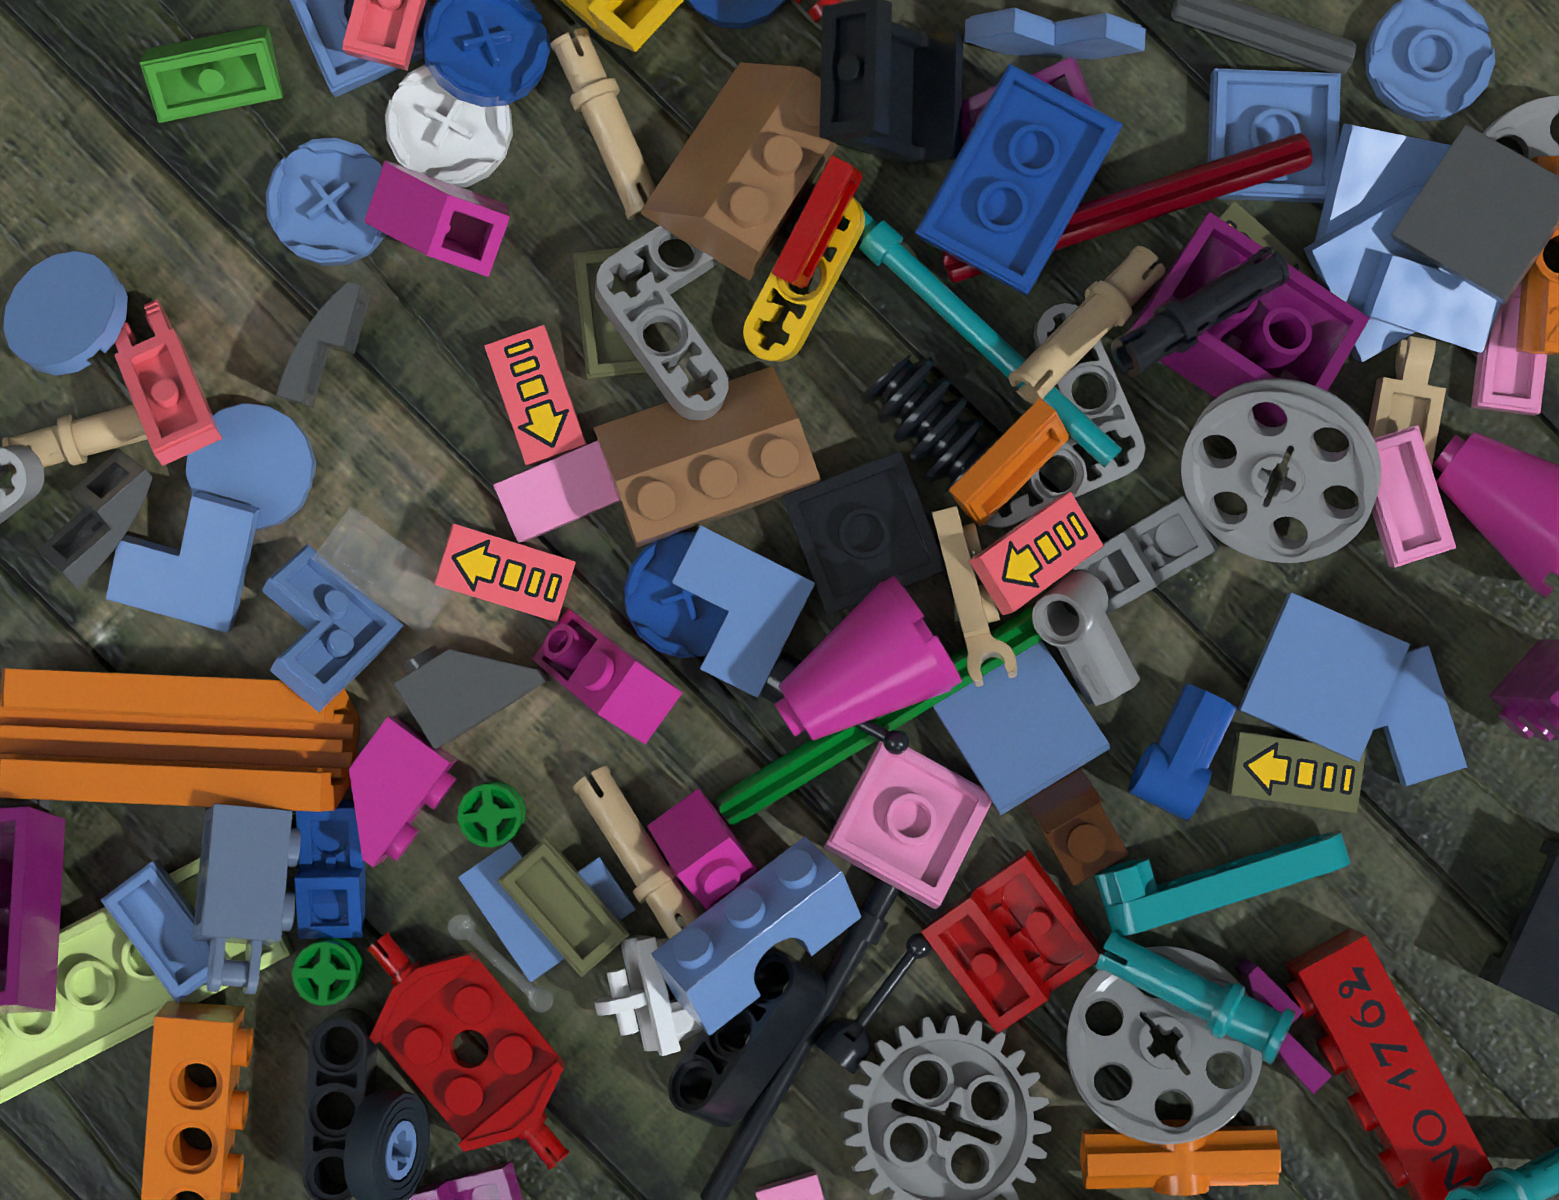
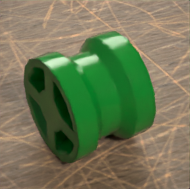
[457,781,527,848]
[292,938,365,1006]

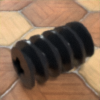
[860,354,999,494]

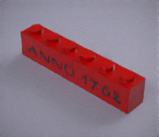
[1285,928,1493,1200]

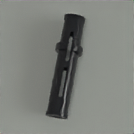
[1111,246,1289,377]

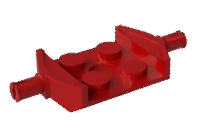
[367,932,570,1170]

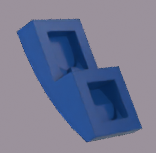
[295,800,366,939]

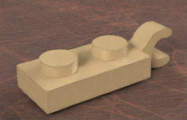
[1354,336,1446,504]
[932,506,1018,687]

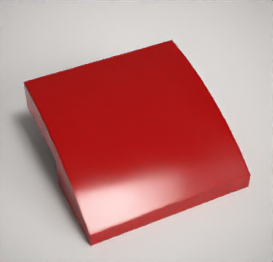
[921,849,1104,1034]

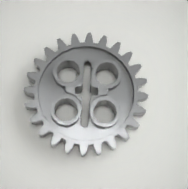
[841,1016,1051,1200]

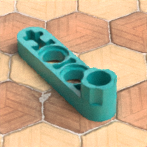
[1094,831,1351,936]

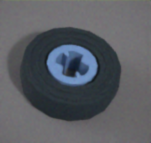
[344,1089,430,1200]

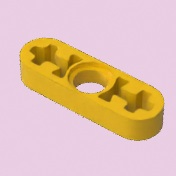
[743,197,865,362]

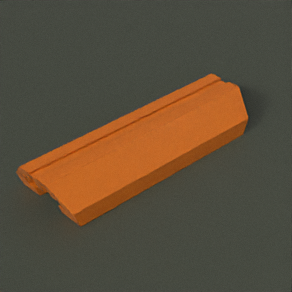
[0,668,360,812]

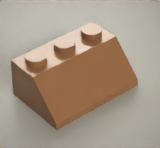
[641,62,838,281]
[593,366,820,548]

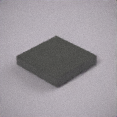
[1392,125,1559,305]

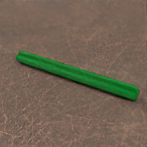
[715,607,1043,826]

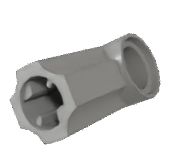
[1032,570,1140,706]

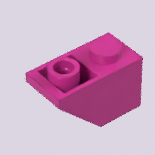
[364,160,510,277]
[532,608,683,744]
[349,715,458,867]
[647,788,761,910]

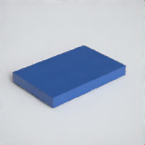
[915,63,1123,297]

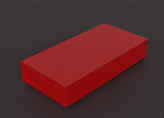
[771,155,863,288]

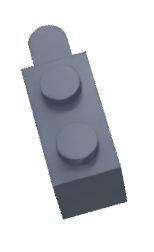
[192,804,301,994]

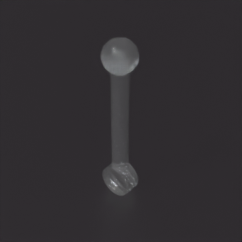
[448,914,553,1013]

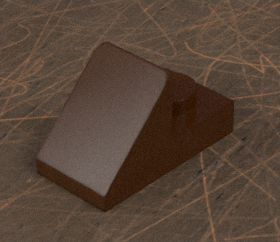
[1024,767,1129,886]

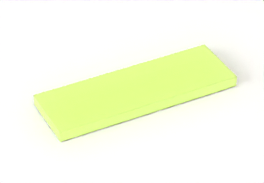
[0,858,294,1104]

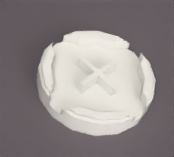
[385,65,513,188]

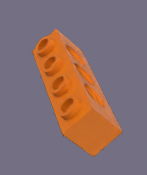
[141,1001,254,1200]

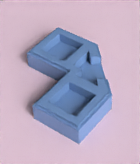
[964,8,1146,60]

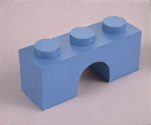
[651,836,861,1036]

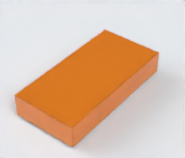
[949,398,1069,527]

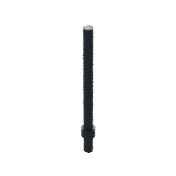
[700,878,900,1200]

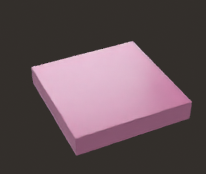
[823,740,992,909]

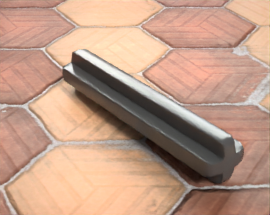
[1171,0,1356,76]

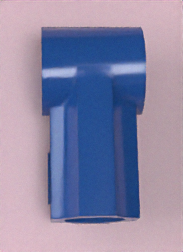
[1128,683,1237,821]

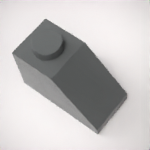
[393,645,550,749]

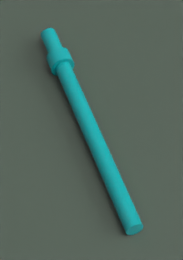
[840,210,1122,468]

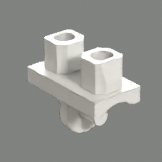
[594,935,703,1056]

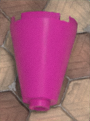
[1433,432,1559,599]
[774,576,962,741]

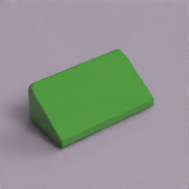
[140,25,283,123]

